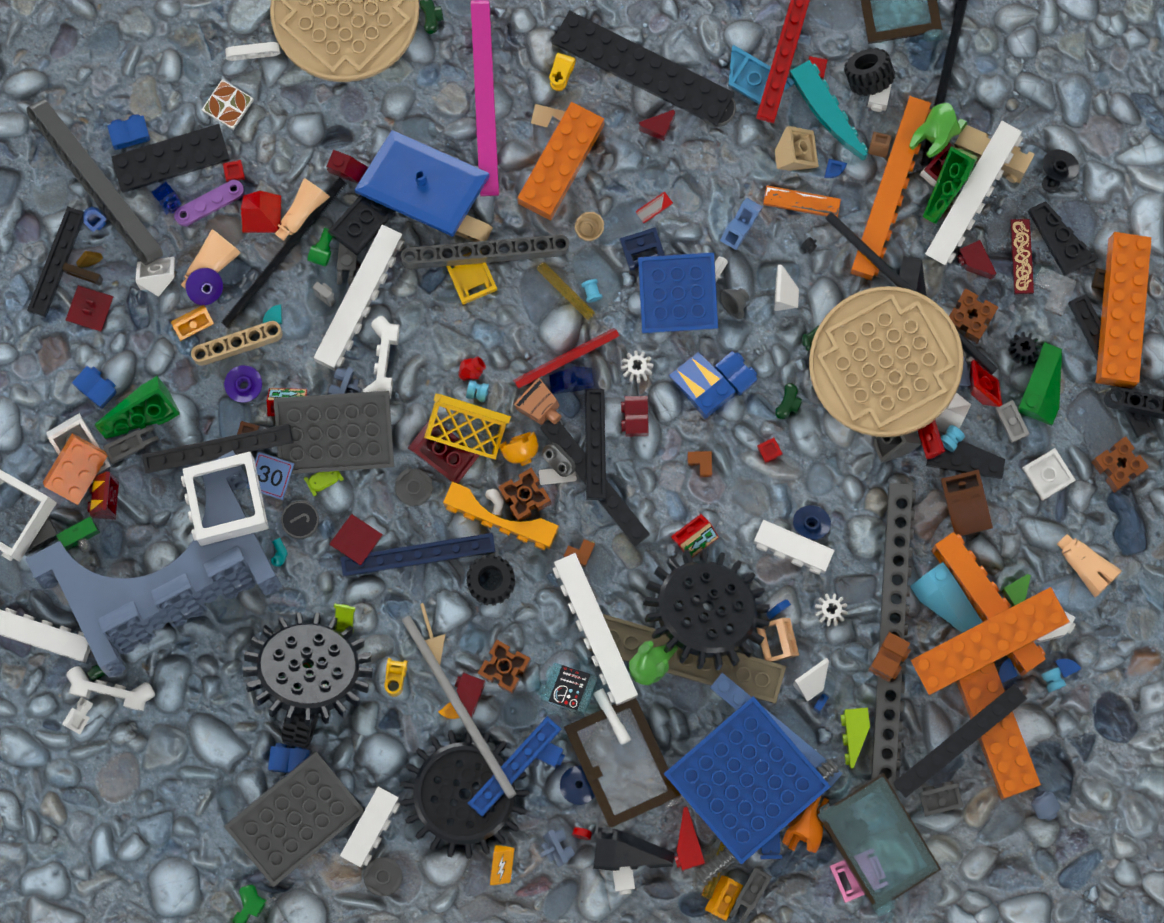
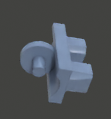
[328,367,362,394]
[540,829,575,867]

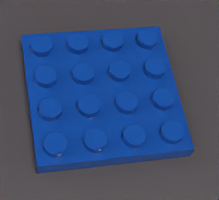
[638,252,719,334]

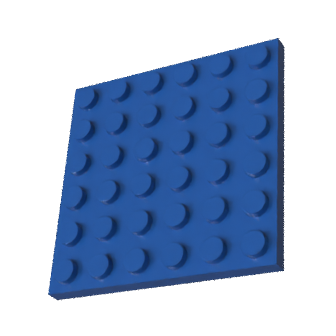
[663,696,831,865]

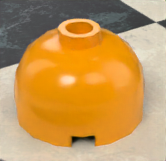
[499,432,538,466]

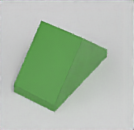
[1002,574,1031,607]

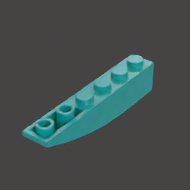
[790,60,868,161]

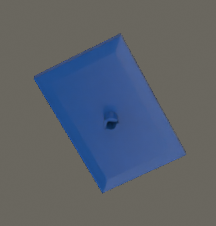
[355,130,490,237]

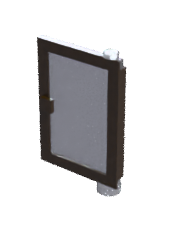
[564,698,683,828]

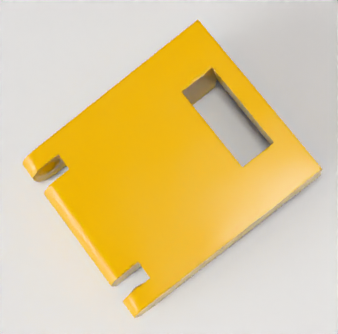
[446,251,497,305]

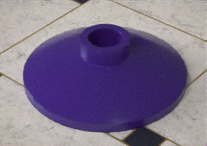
[185,268,223,305]
[224,365,263,403]

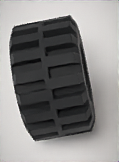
[844,48,895,96]
[466,554,515,606]
[282,711,319,749]

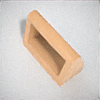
[756,618,799,662]

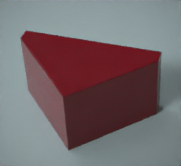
[639,109,675,141]
[924,142,956,182]

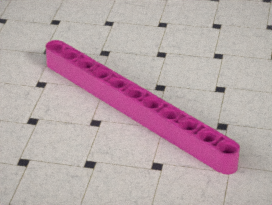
[471,0,499,197]

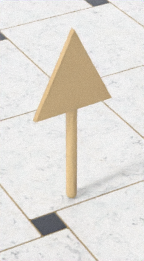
[420,603,446,665]

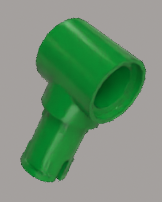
[307,228,332,267]

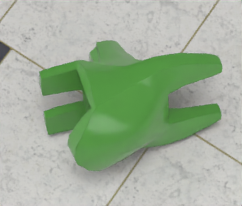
[909,103,967,158]
[629,641,678,685]

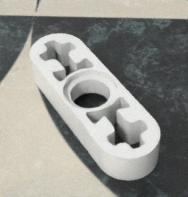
[225,42,280,61]

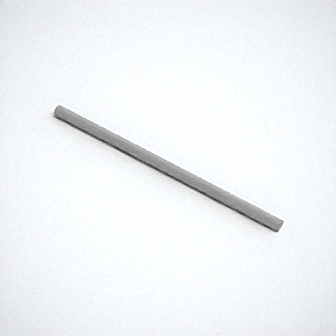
[402,616,516,799]

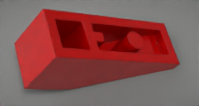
[674,807,705,871]

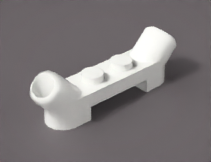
[363,316,400,399]
[66,666,155,711]

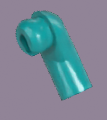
[271,538,288,567]

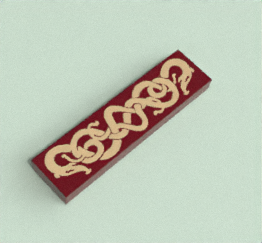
[1010,219,1034,295]

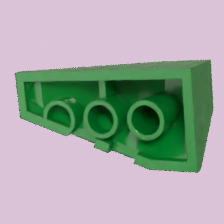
[923,147,978,224]
[1018,342,1062,426]
[95,376,180,439]

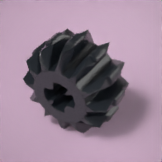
[1008,332,1041,365]

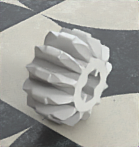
[621,351,653,383]
[815,593,848,626]

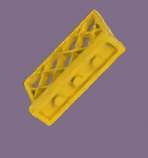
[424,393,511,460]

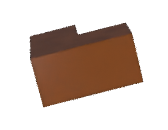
[687,451,712,477]
[563,539,595,567]

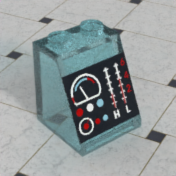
[538,663,598,717]

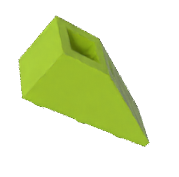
[840,707,870,770]

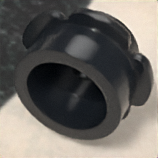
[800,237,817,254]

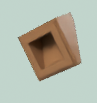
[868,131,891,158]

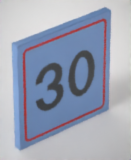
[247,452,295,500]

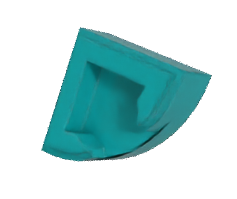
[263,304,282,324]

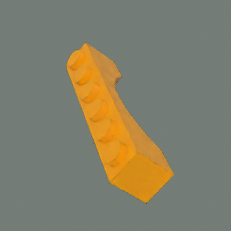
[443,482,559,550]

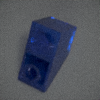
[151,182,181,215]
[549,366,594,394]

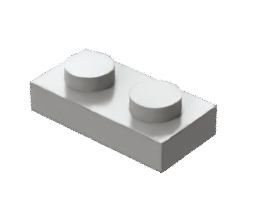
[312,282,335,307]
[995,400,1030,443]

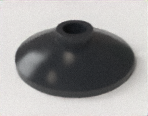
[1042,149,1079,182]

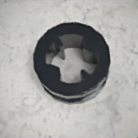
[1042,175,1060,193]

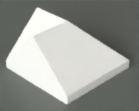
[136,257,175,297]
[774,265,799,311]
[935,393,971,433]
[793,658,829,702]

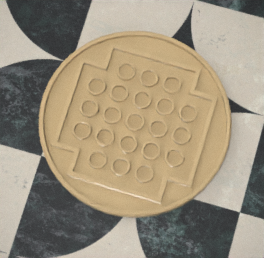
[270,0,419,82]
[809,286,964,437]

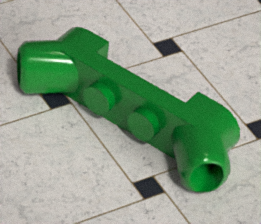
[232,884,267,923]

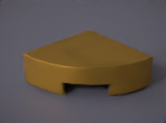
[76,251,103,268]

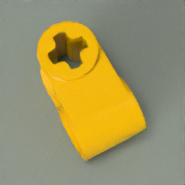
[549,53,576,91]
[384,658,408,697]

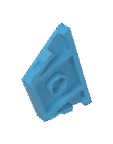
[728,45,795,105]

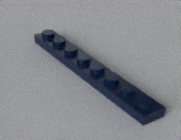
[340,533,496,577]

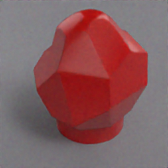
[458,356,486,381]

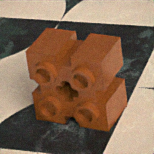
[949,288,999,344]
[1092,436,1149,493]
[498,467,551,522]
[868,632,911,682]
[478,640,531,694]

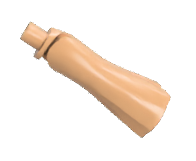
[275,178,330,241]
[181,229,241,289]
[1057,534,1122,598]

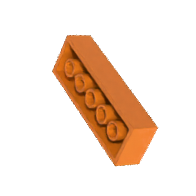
[517,102,605,221]

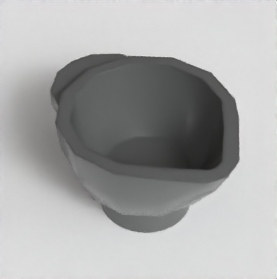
[720,288,749,319]

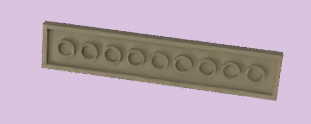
[589,614,786,704]

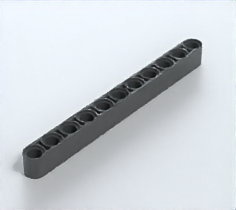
[26,99,163,265]

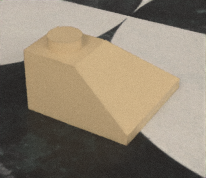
[775,126,819,171]

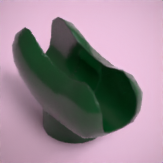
[420,0,444,34]
[775,383,802,419]

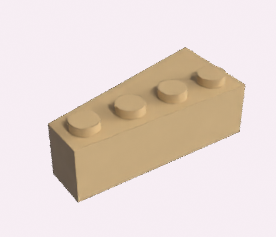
[954,125,1035,184]

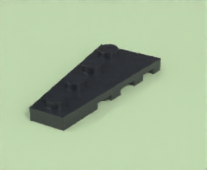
[1028,201,1098,276]
[926,430,1005,479]

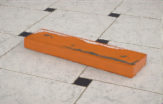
[763,185,841,217]

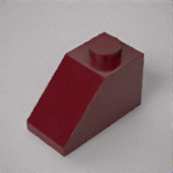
[326,150,368,184]
[957,240,997,279]
[455,673,486,718]

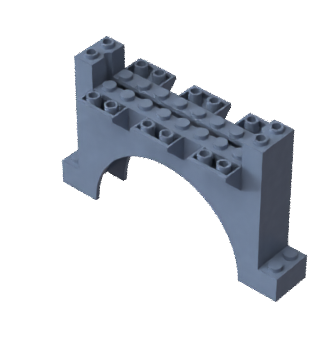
[25,450,283,678]

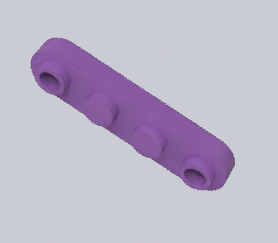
[174,180,244,226]

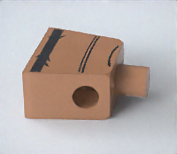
[514,378,562,425]

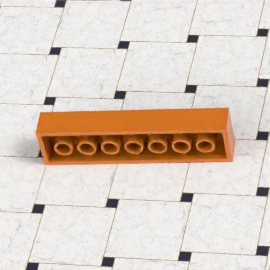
[1096,232,1152,388]
[931,532,1046,676]
[911,587,1070,695]
[956,662,1041,800]

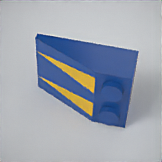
[669,352,735,419]

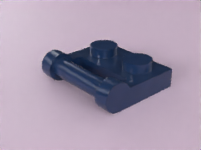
[620,227,665,271]

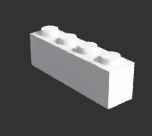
[753,520,834,575]
[340,787,400,868]

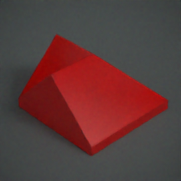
[241,190,282,233]
[969,360,1002,407]

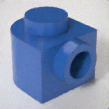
[83,207,107,232]

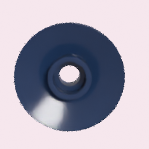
[793,505,831,540]
[560,766,595,805]

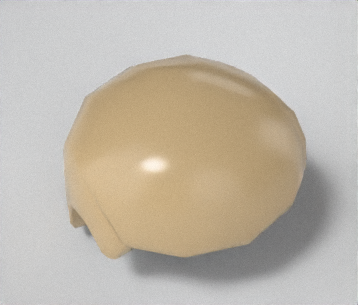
[574,212,604,241]

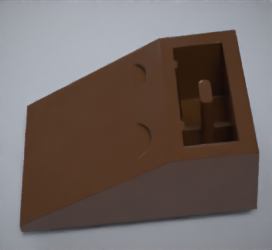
[941,470,993,536]

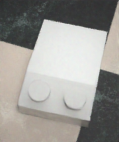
[46,413,111,474]

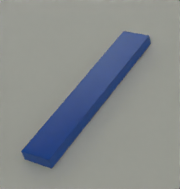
[468,716,562,817]

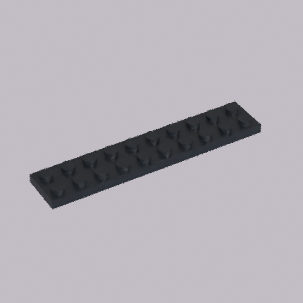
[552,10,735,127]

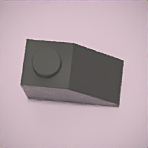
[25,517,58,556]

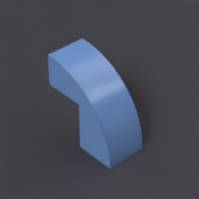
[720,198,763,250]

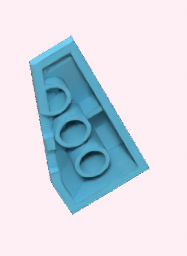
[910,562,982,633]

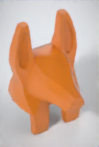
[782,795,829,853]

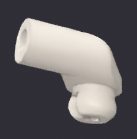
[485,489,504,517]

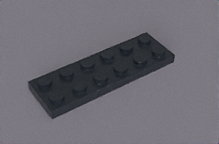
[111,124,230,193]

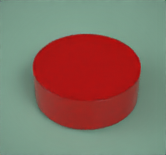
[572,827,593,840]

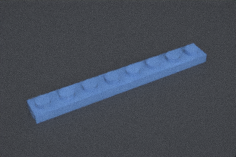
[710,673,842,788]

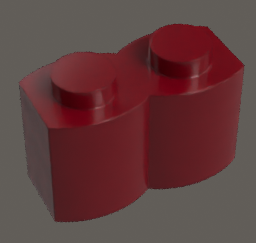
[621,396,649,437]

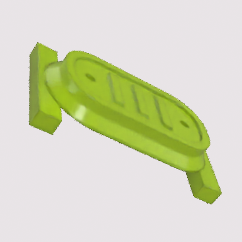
[304,471,344,496]
[334,603,355,633]

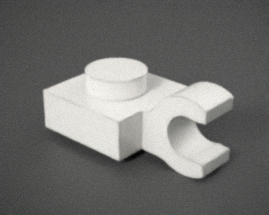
[62,697,93,734]

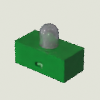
[56,517,100,553]

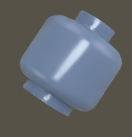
[1031,790,1060,821]

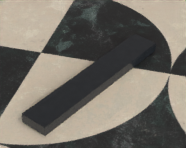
[27,206,84,318]
[585,388,606,501]

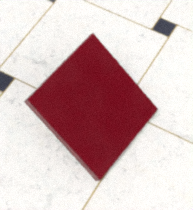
[65,285,114,332]
[329,514,383,566]

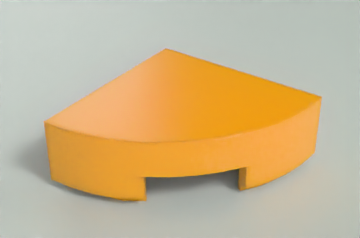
[438,702,460,719]

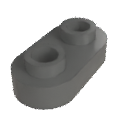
[542,443,575,477]

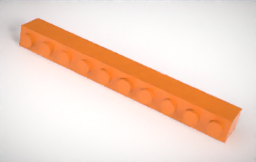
[850,96,932,281]

